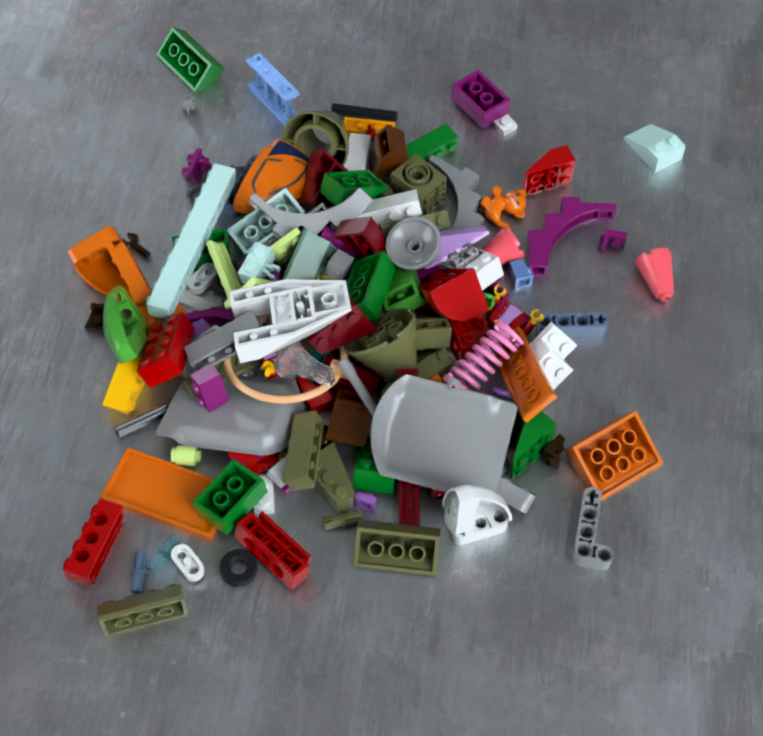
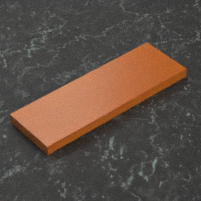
[494,326,557,422]

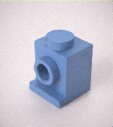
[508,259,534,290]

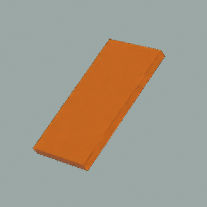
[100,447,217,541]

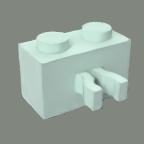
[238,241,281,284]

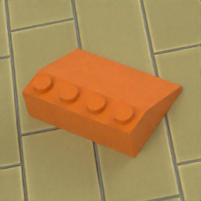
[563,411,664,500]

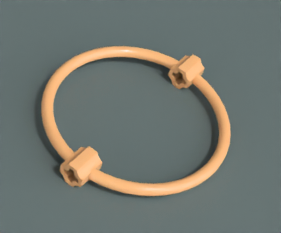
[223,314,353,404]

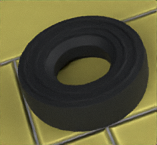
[220,549,258,587]

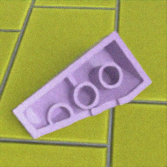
[414,226,489,270]

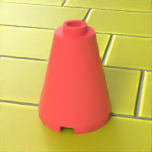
[481,226,524,266]
[635,248,674,301]

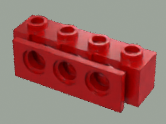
[63,498,125,586]
[234,511,311,590]

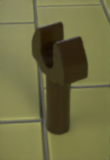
[122,233,151,259]

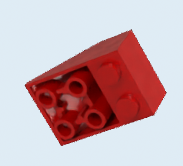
[523,145,576,195]

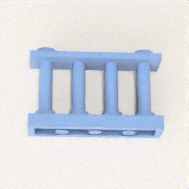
[246,52,300,126]

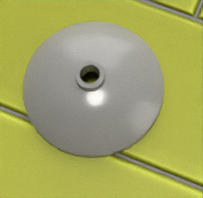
[386,217,442,270]

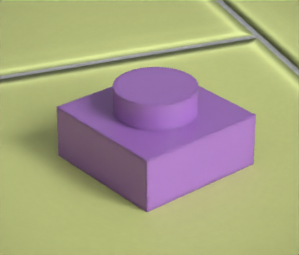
[355,492,377,513]

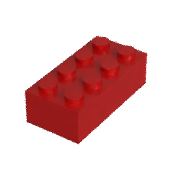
[136,312,195,388]

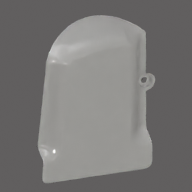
[156,370,304,456]
[371,374,517,493]

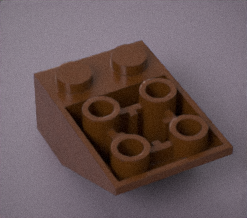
[368,124,409,181]
[326,389,377,447]

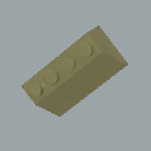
[353,519,441,576]
[97,584,189,637]

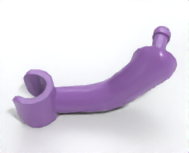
[490,386,514,401]

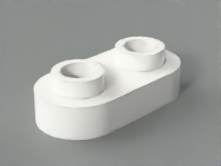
[188,263,217,294]
[171,544,205,582]

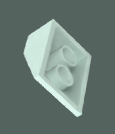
[623,124,686,173]

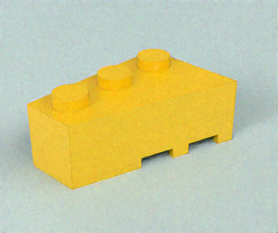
[102,355,145,416]

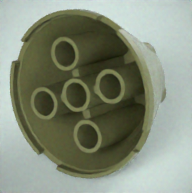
[344,308,418,382]

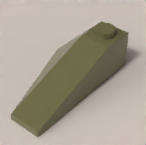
[382,349,456,394]

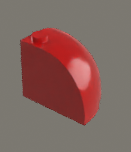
[420,268,489,321]

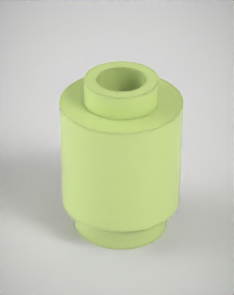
[171,445,201,466]

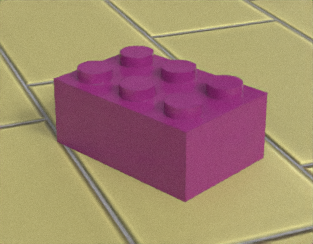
[451,70,511,129]

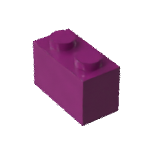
[190,363,229,412]

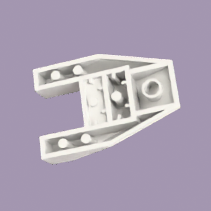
[229,279,352,363]

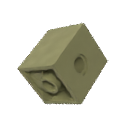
[391,154,447,215]

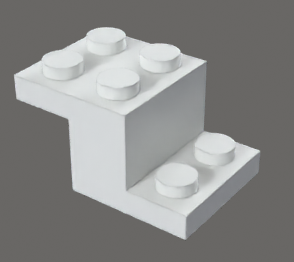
[530,322,577,390]

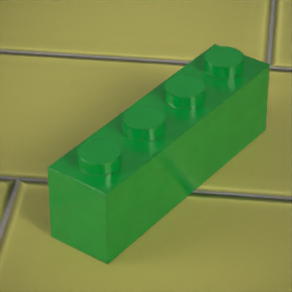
[406,124,458,163]

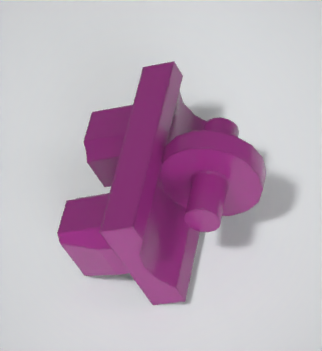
[181,148,212,184]

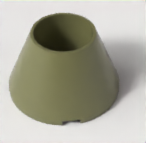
[281,110,349,166]

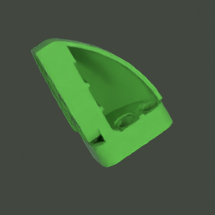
[103,285,148,363]

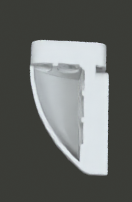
[442,485,512,545]

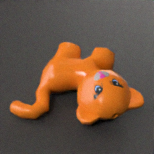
[479,185,527,229]

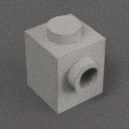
[324,249,354,280]

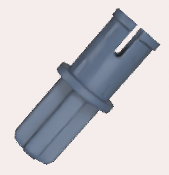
[130,552,148,594]

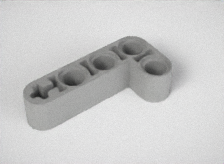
[572,487,614,571]

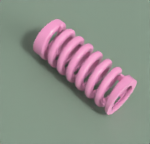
[442,319,524,391]

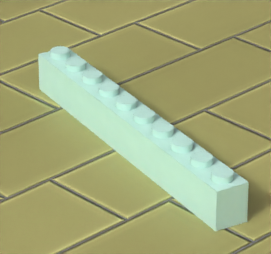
[145,163,236,320]

